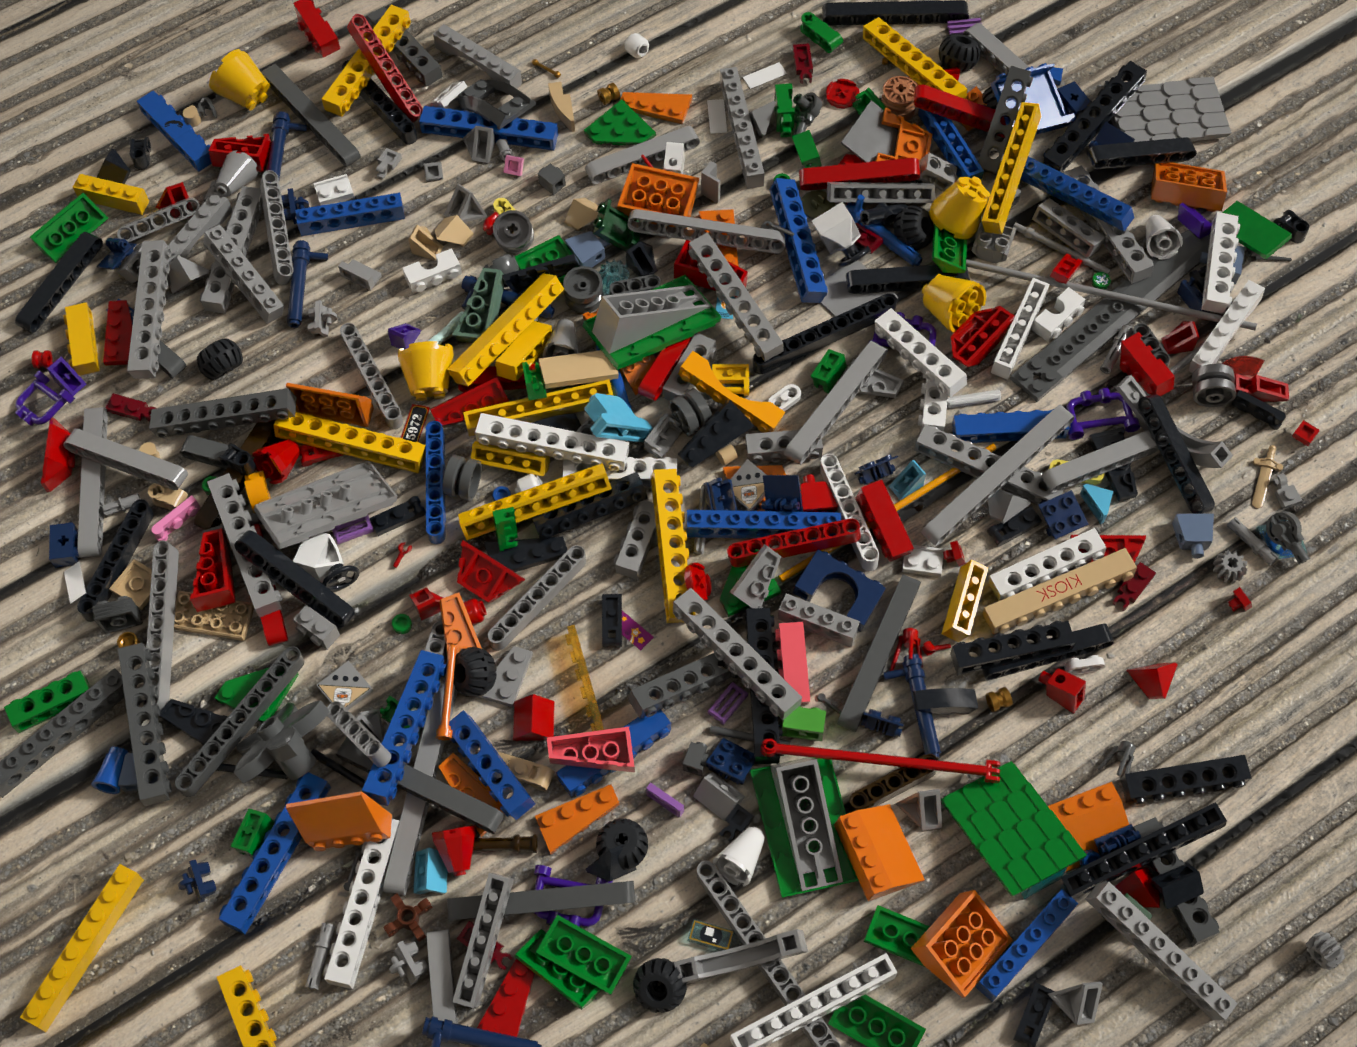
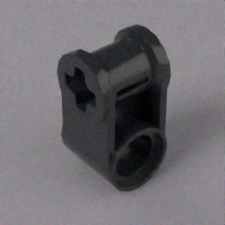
[129,137,151,170]
[1273,210,1310,243]
[218,443,256,475]

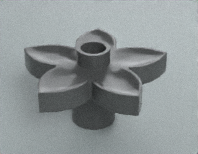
[234,700,330,784]

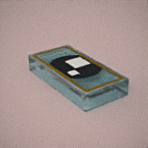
[688,919,735,951]

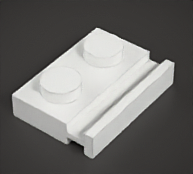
[430,81,468,108]
[313,174,354,205]
[902,545,944,577]

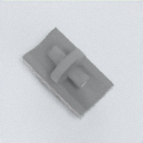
[308,300,337,337]
[389,941,428,985]

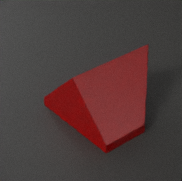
[155,182,193,221]
[1161,321,1199,354]
[409,587,443,620]
[1126,662,1178,699]
[1114,867,1160,908]

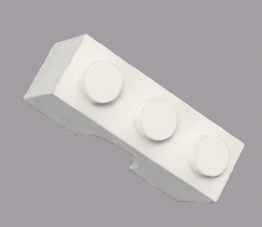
[402,248,462,294]
[1031,287,1086,342]

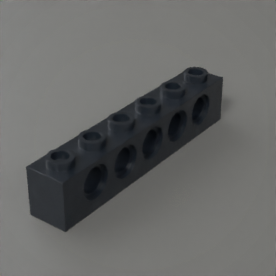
[532,472,648,541]
[950,621,1076,675]
[1120,755,1252,805]

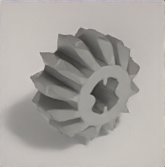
[1213,550,1248,584]
[1306,931,1345,970]

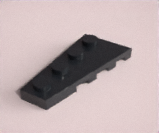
[678,400,754,468]
[484,536,568,572]
[160,699,243,753]

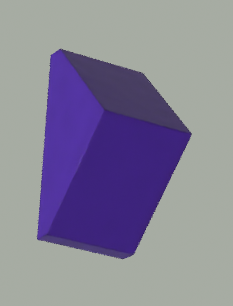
[388,323,421,350]
[47,356,87,396]

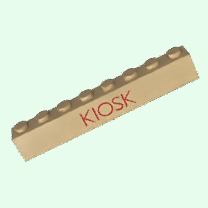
[983,548,1137,635]

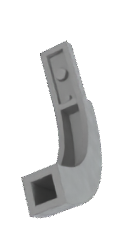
[1115,375,1233,468]

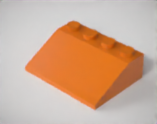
[1151,162,1227,212]
[617,163,699,229]
[286,383,374,427]
[1048,782,1129,873]
[286,791,392,851]
[834,804,925,902]
[911,890,1013,998]

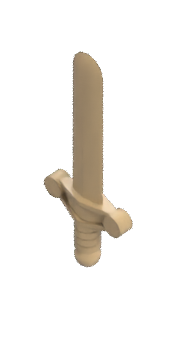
[1252,445,1283,508]

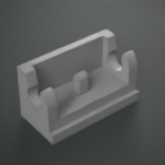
[644,414,682,459]

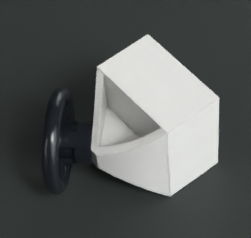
[812,202,870,267]
[293,532,360,591]

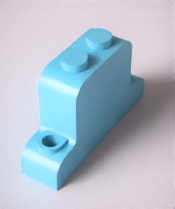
[584,393,653,442]

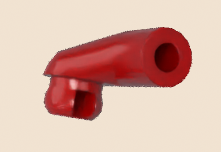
[483,212,499,235]

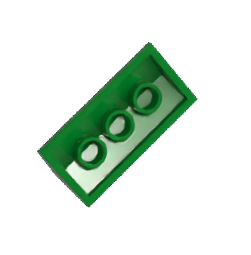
[30,193,109,263]
[932,224,967,273]
[864,905,930,967]
[536,915,632,995]
[514,929,601,1010]
[828,994,926,1047]

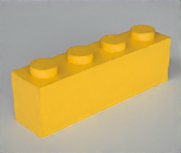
[73,174,149,215]
[63,302,100,376]
[495,321,552,381]
[471,441,550,476]
[941,560,988,642]

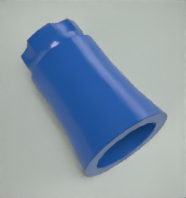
[91,746,129,794]

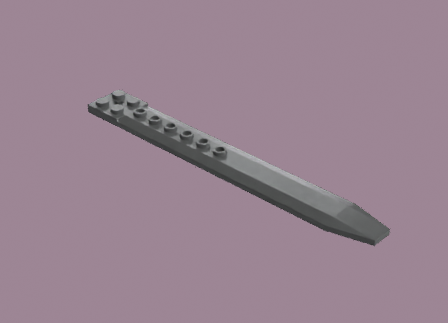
[1010,220,1212,402]

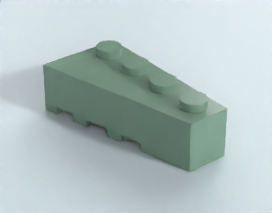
[452,268,505,343]

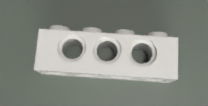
[918,364,948,433]

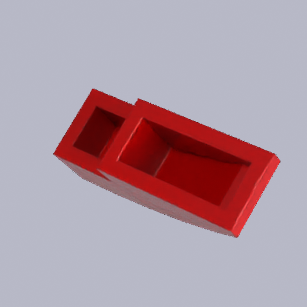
[1234,374,1289,402]

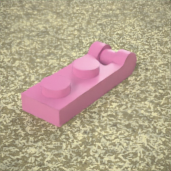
[151,495,201,542]

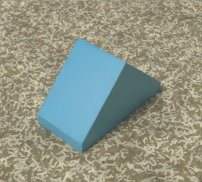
[888,460,926,500]
[1080,484,1113,524]

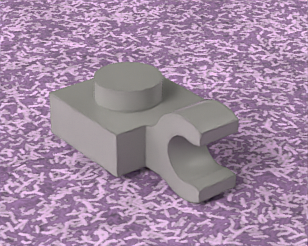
[376,148,402,179]
[1273,473,1302,509]

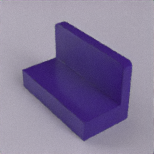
[1178,203,1212,239]

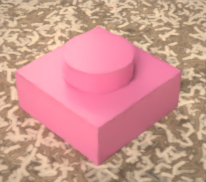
[504,155,524,176]

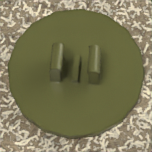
[801,190,835,219]

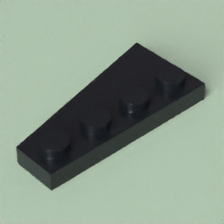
[502,254,581,294]
[1088,427,1138,502]

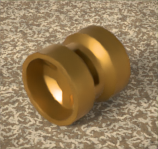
[597,82,620,105]
[117,632,141,648]
[985,687,1013,712]

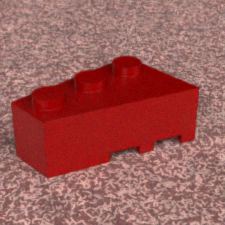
[293,0,341,58]
[208,134,271,172]
[1120,332,1175,396]

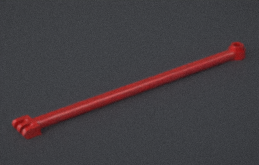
[761,739,1000,783]

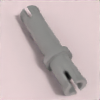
[1100,325,1133,374]
[1227,517,1279,566]
[305,923,336,990]

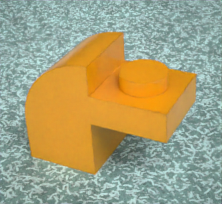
[244,471,271,513]

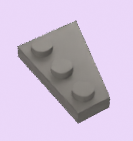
[847,359,904,398]
[730,544,781,608]
[479,646,533,707]

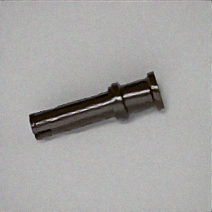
[473,834,538,853]

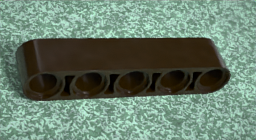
[848,754,939,812]

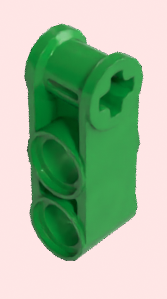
[800,12,843,53]

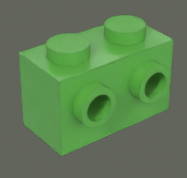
[782,706,826,741]

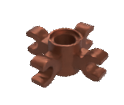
[383,893,433,942]

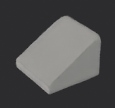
[424,162,443,181]

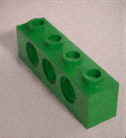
[4,670,91,733]

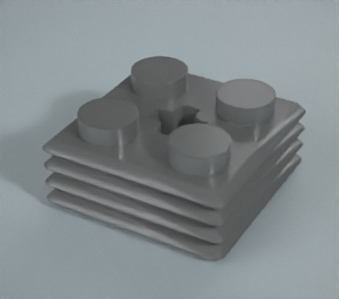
[92,596,143,633]

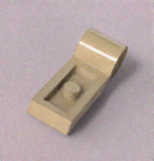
[498,752,555,792]

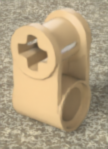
[148,483,188,511]

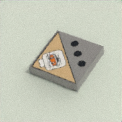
[730,459,766,511]
[317,660,373,710]

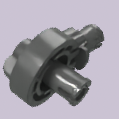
[793,92,822,135]
[1266,511,1310,565]

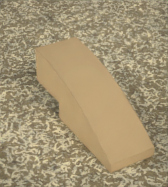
[548,82,575,132]

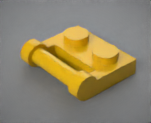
[712,364,749,396]

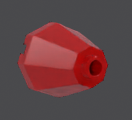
[252,439,300,485]
[432,826,476,876]

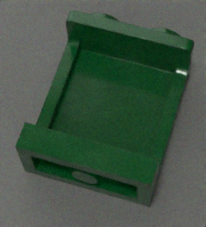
[593,198,640,252]

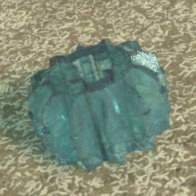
[599,259,629,289]

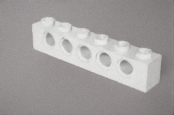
[1201,212,1240,314]
[991,278,1050,380]
[875,308,967,398]
[563,457,677,488]
[989,528,1106,601]

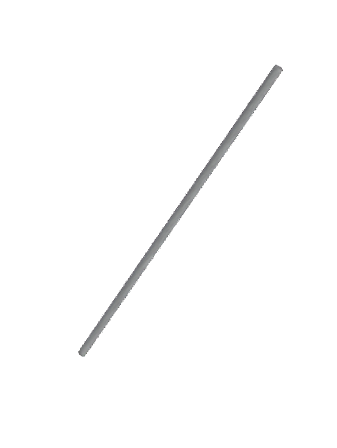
[966,259,1257,331]

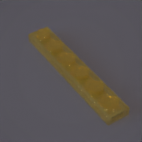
[565,624,604,731]

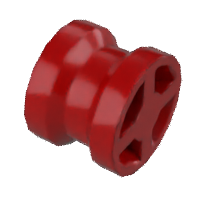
[32,350,53,369]

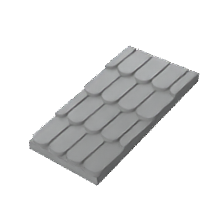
[1111,77,1231,142]
[254,460,397,549]

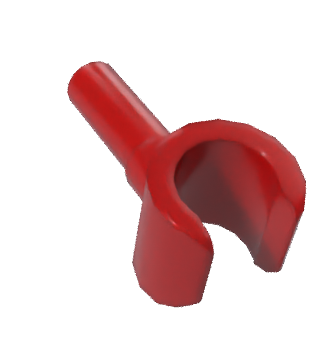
[393,542,412,568]
[922,641,951,656]

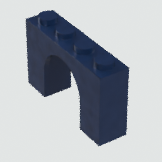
[793,550,886,632]

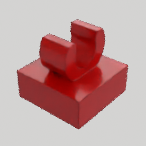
[1292,420,1320,446]
[943,540,966,566]
[1228,587,1252,612]

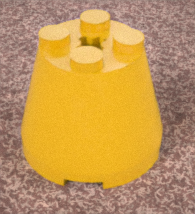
[209,49,270,111]
[929,176,990,239]
[922,274,986,333]
[398,341,454,401]

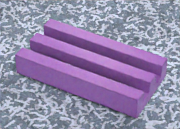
[947,18,982,35]
[332,514,374,544]
[708,682,748,725]
[646,783,684,817]

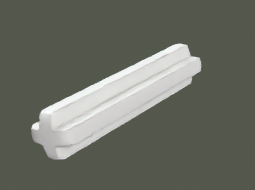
[947,390,1001,408]

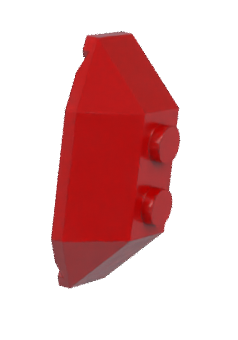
[951,306,1015,367]
[41,418,75,492]

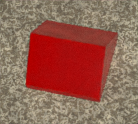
[513,694,555,741]

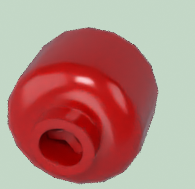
[463,598,487,626]

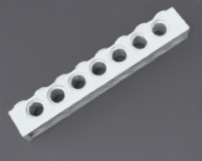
[475,413,629,471]
[323,819,400,989]
[730,953,897,1047]

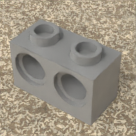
[919,153,957,191]

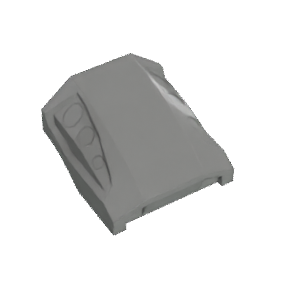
[972,221,1017,263]

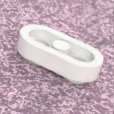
[768,384,801,411]
[1064,655,1105,675]

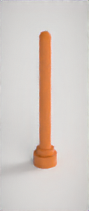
[435,644,456,740]

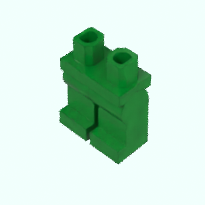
[774,83,795,138]

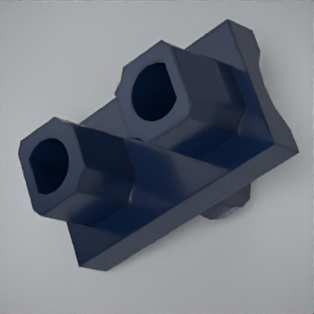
[281,188,309,224]
[178,859,216,903]

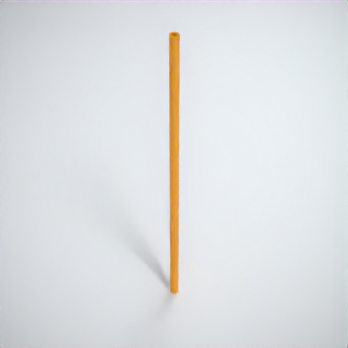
[778,443,997,582]

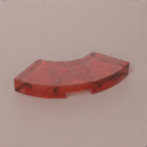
[1222,356,1265,377]

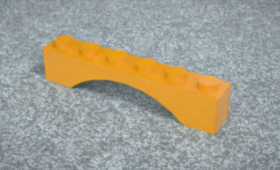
[678,351,785,433]

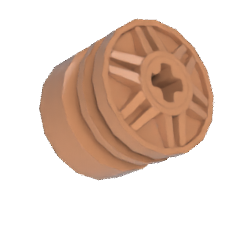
[881,76,917,121]

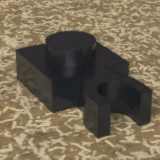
[719,803,755,843]

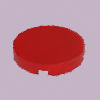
[826,79,859,109]
[684,562,711,600]

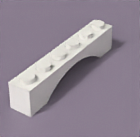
[1189,280,1265,373]

